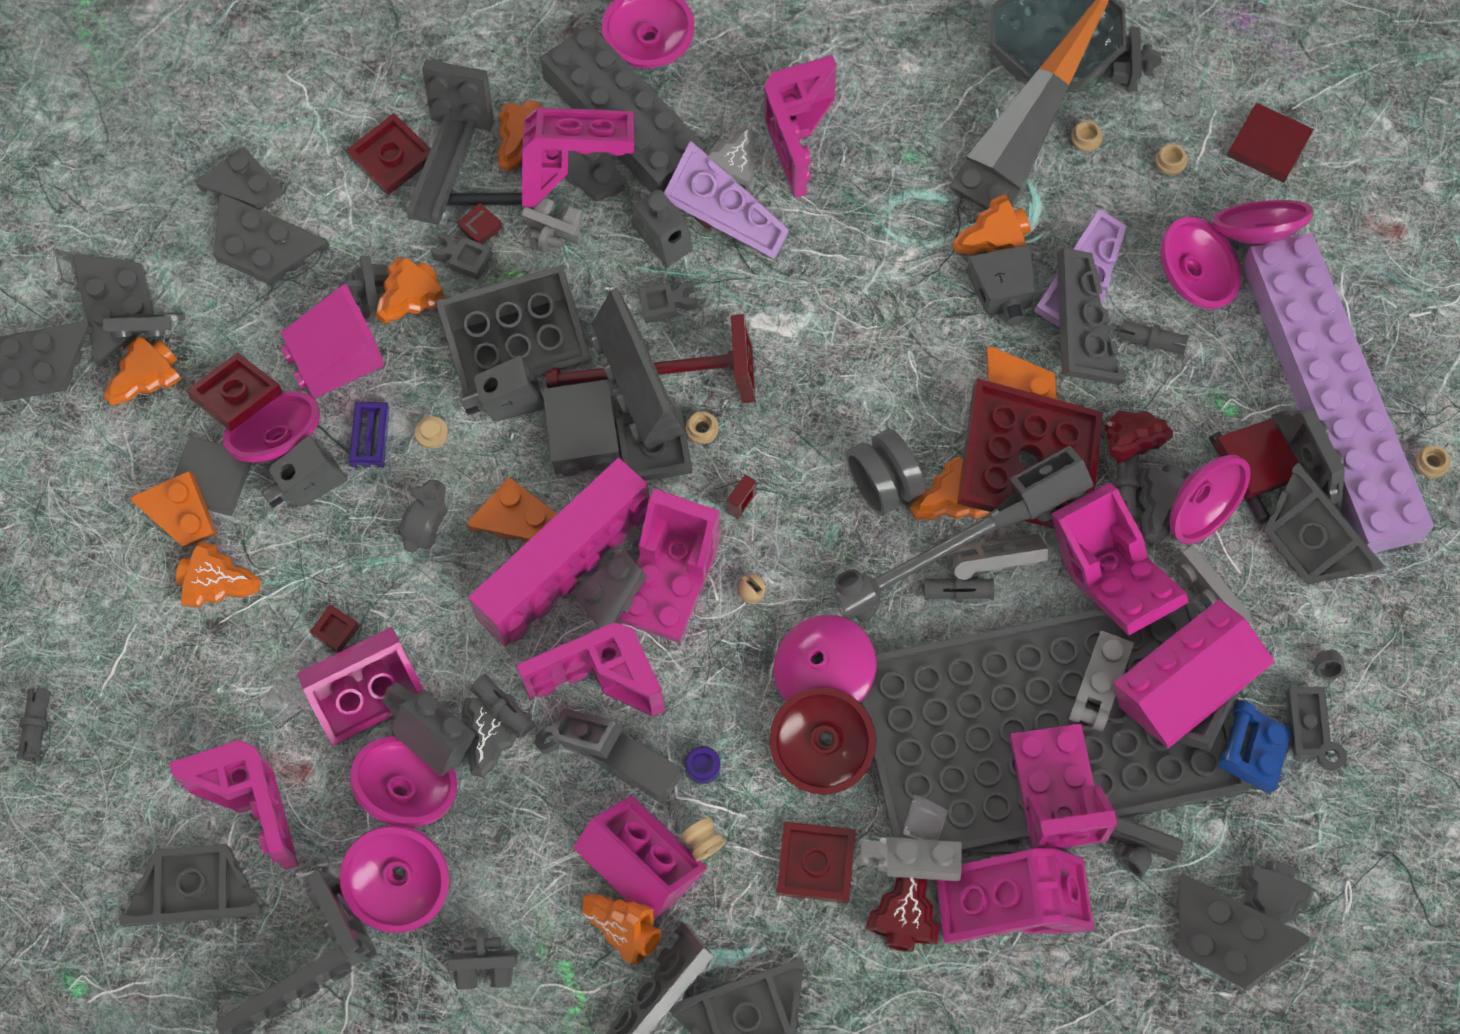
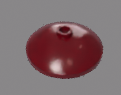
[770,687,877,795]

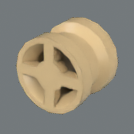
[681,817,726,861]

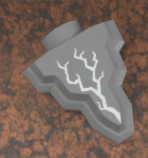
[704,126,756,194]

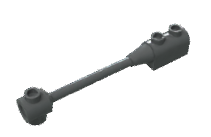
[833,446,1094,621]

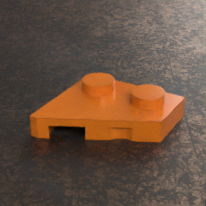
[130,471,218,547]
[466,477,557,543]

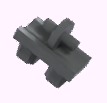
[1111,27,1162,92]
[338,256,389,323]
[447,928,518,990]

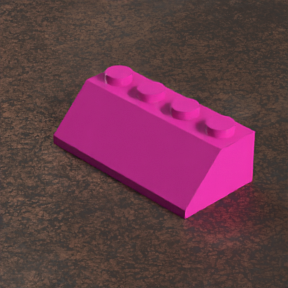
[1114,599,1274,748]

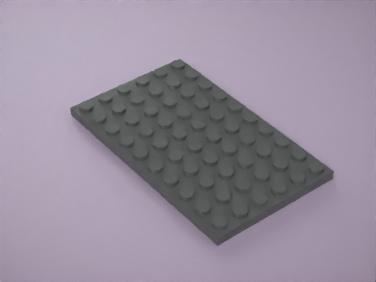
[860,590,1250,853]

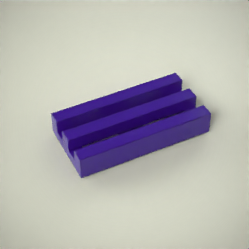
[349,402,390,468]

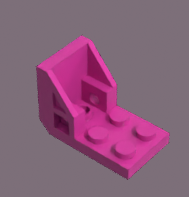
[764,55,836,198]
[522,107,634,207]
[1051,483,1188,635]
[618,489,721,643]
[516,622,665,717]
[1009,724,1117,849]
[169,740,299,870]
[936,848,1095,944]

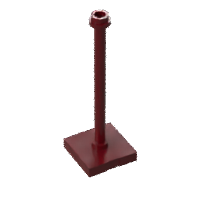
[546,314,756,404]

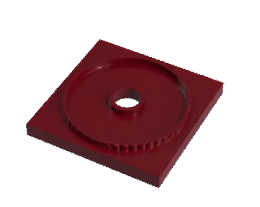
[957,378,1103,529]

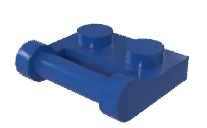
[1218,700,1292,794]

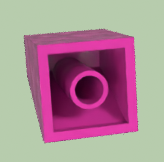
[280,284,385,399]

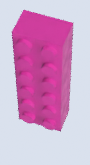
[468,457,650,647]

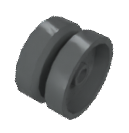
[846,428,925,516]

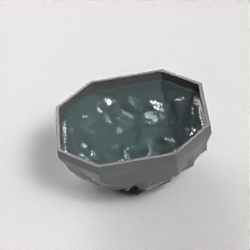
[990,0,1126,93]

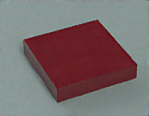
[1227,102,1314,183]
[346,113,431,196]
[187,352,282,431]
[1213,418,1299,500]
[777,822,856,904]

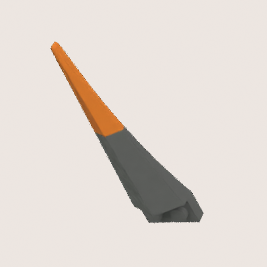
[950,0,1109,210]

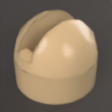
[738,574,766,604]

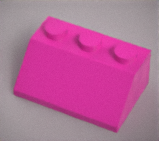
[297,627,424,746]
[573,795,708,919]

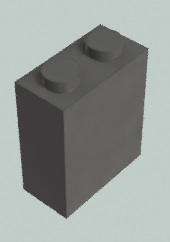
[542,379,620,476]

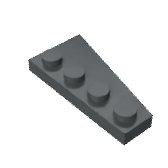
[1057,248,1126,385]
[607,921,714,1034]

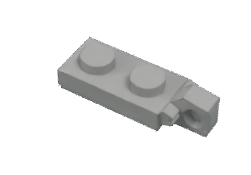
[859,837,962,881]

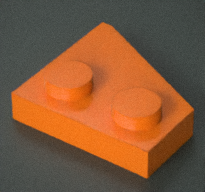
[986,347,1057,399]

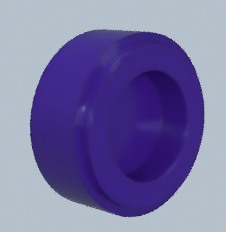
[685,746,721,784]

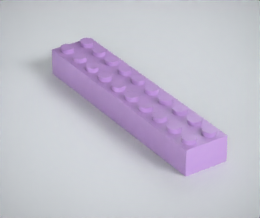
[1242,232,1434,553]

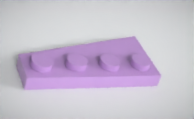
[664,141,790,259]

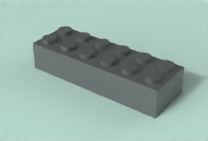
[540,24,707,193]

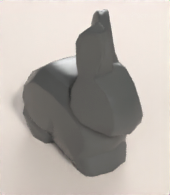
[400,479,448,553]

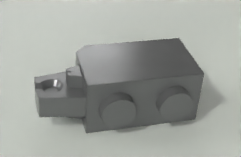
[382,682,476,777]

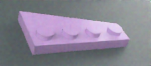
[1034,208,1127,328]

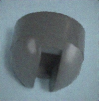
[1315,649,1345,680]
[1119,845,1152,877]

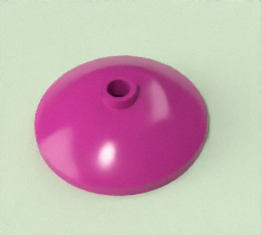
[602,0,695,69]
[1212,200,1313,246]
[1160,217,1241,310]
[223,391,320,463]
[1170,455,1251,544]
[774,615,877,702]
[350,736,457,827]
[340,825,450,933]

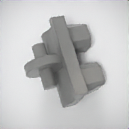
[521,197,583,253]

